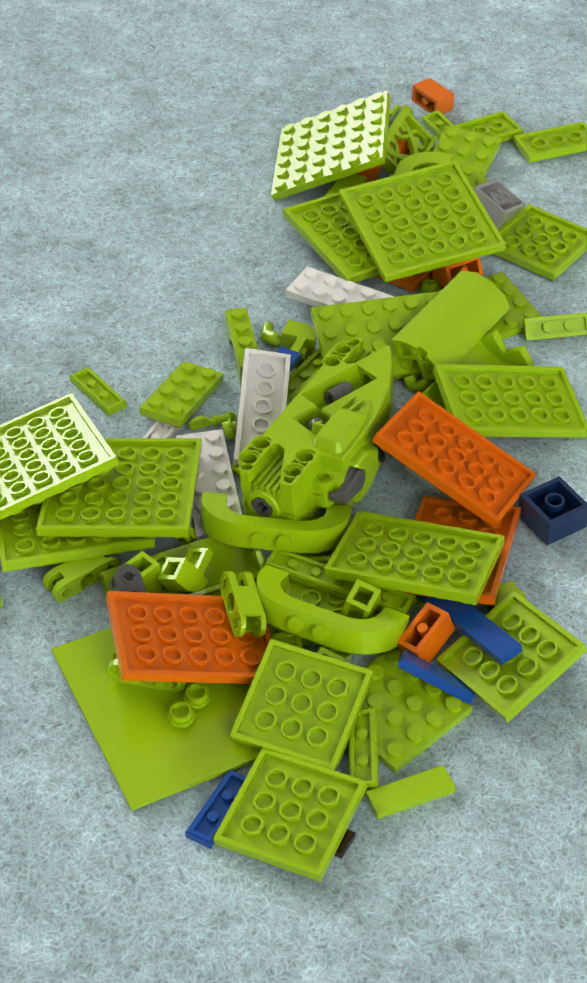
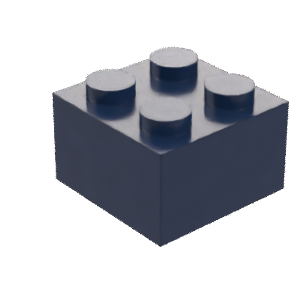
[518,476,587,545]

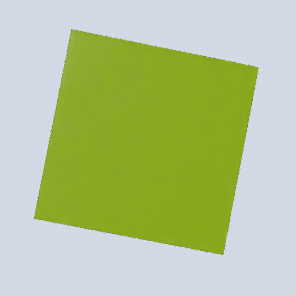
[51,589,277,811]

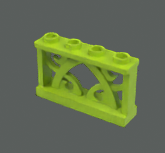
[381,104,437,175]

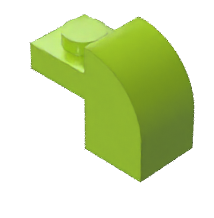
[281,319,316,368]
[157,547,214,592]
[123,551,169,593]

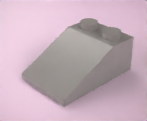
[473,179,526,230]

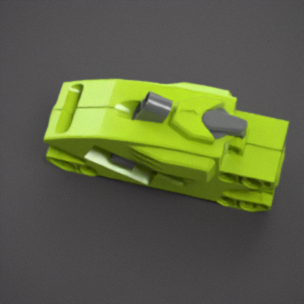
[238,337,395,521]

